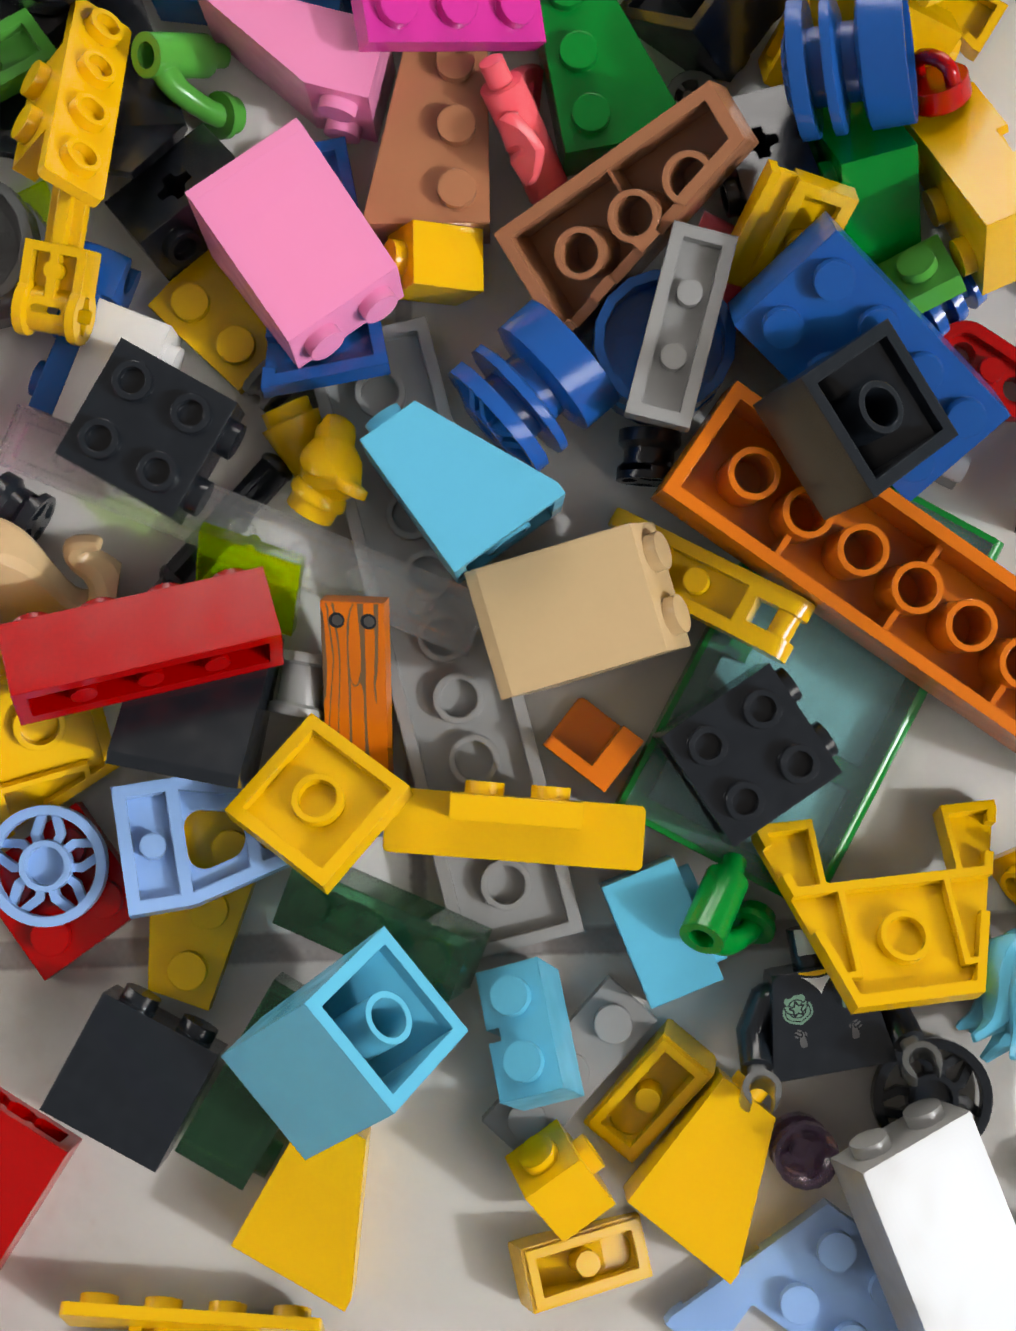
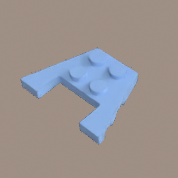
[663,1197,899,1331]

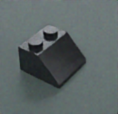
[620,0,787,83]
[753,318,959,520]

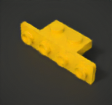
[11,0,132,208]
[383,780,646,871]
[59,1292,325,1331]

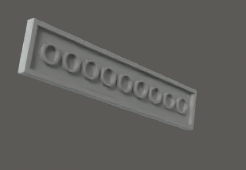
[314,315,584,963]

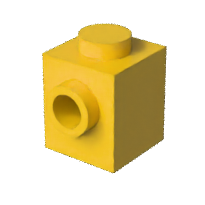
[384,219,484,306]
[504,1119,616,1243]

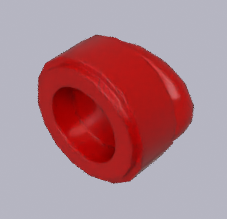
[915,48,972,117]

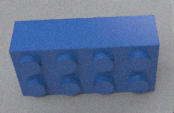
[727,211,1011,502]

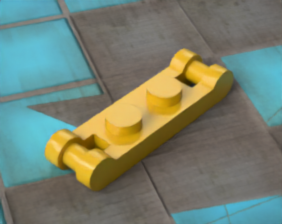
[608,507,816,665]

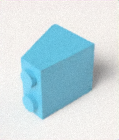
[360,401,566,585]
[221,926,469,1160]

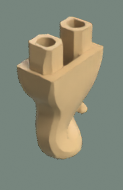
[0,518,122,624]

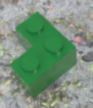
[808,101,921,265]

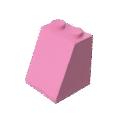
[185,118,404,369]

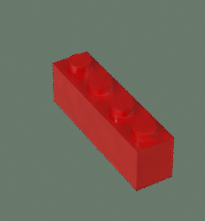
[0,566,284,726]

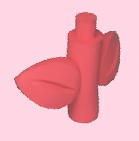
[479,53,568,205]

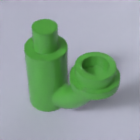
[131,31,246,140]

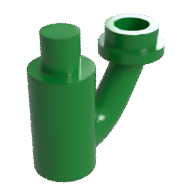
[679,851,777,956]

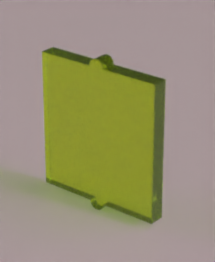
[196,522,306,637]

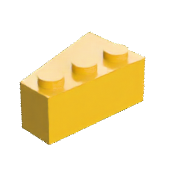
[903,82,1016,296]

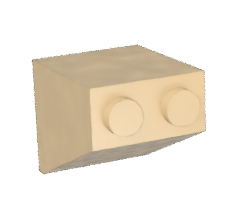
[464,522,691,700]

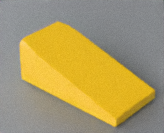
[583,1019,717,1163]
[508,1211,653,1314]

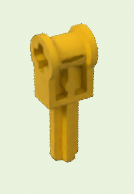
[10,185,102,346]

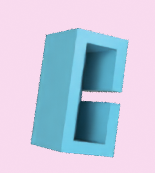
[598,855,727,1009]
[475,957,585,1111]

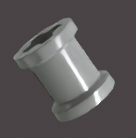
[267,649,324,721]

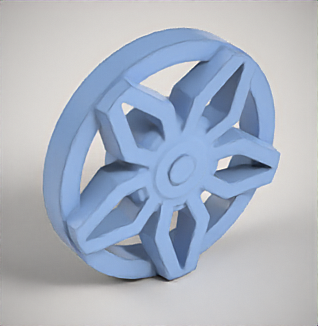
[0,805,109,927]

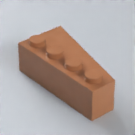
[363,51,490,245]
[494,80,759,340]

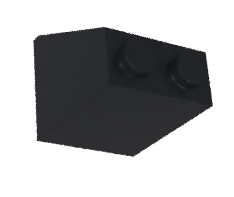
[105,638,285,789]

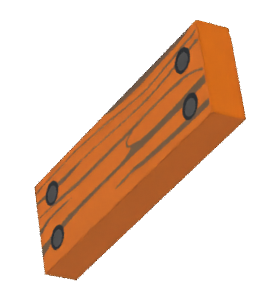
[320,594,394,774]

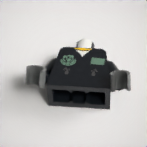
[736,925,943,1112]

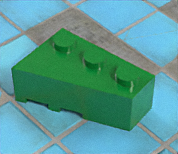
[538,0,676,177]

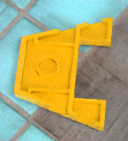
[0,649,119,838]
[751,799,997,1014]

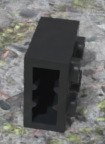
[55,337,247,526]
[651,663,843,847]
[39,983,228,1172]

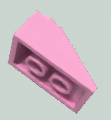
[198,0,395,144]

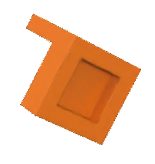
[542,698,644,792]

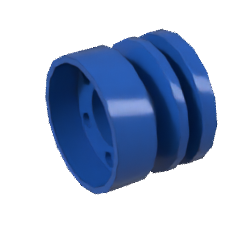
[781,0,919,142]
[447,299,619,472]

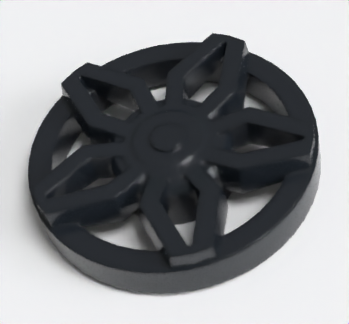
[870,1036,993,1136]

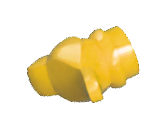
[286,414,368,526]

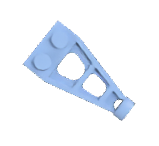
[110,777,383,919]

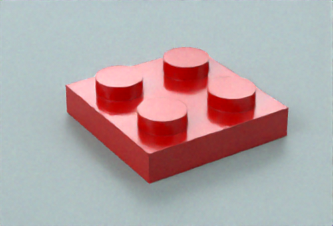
[0,802,133,981]

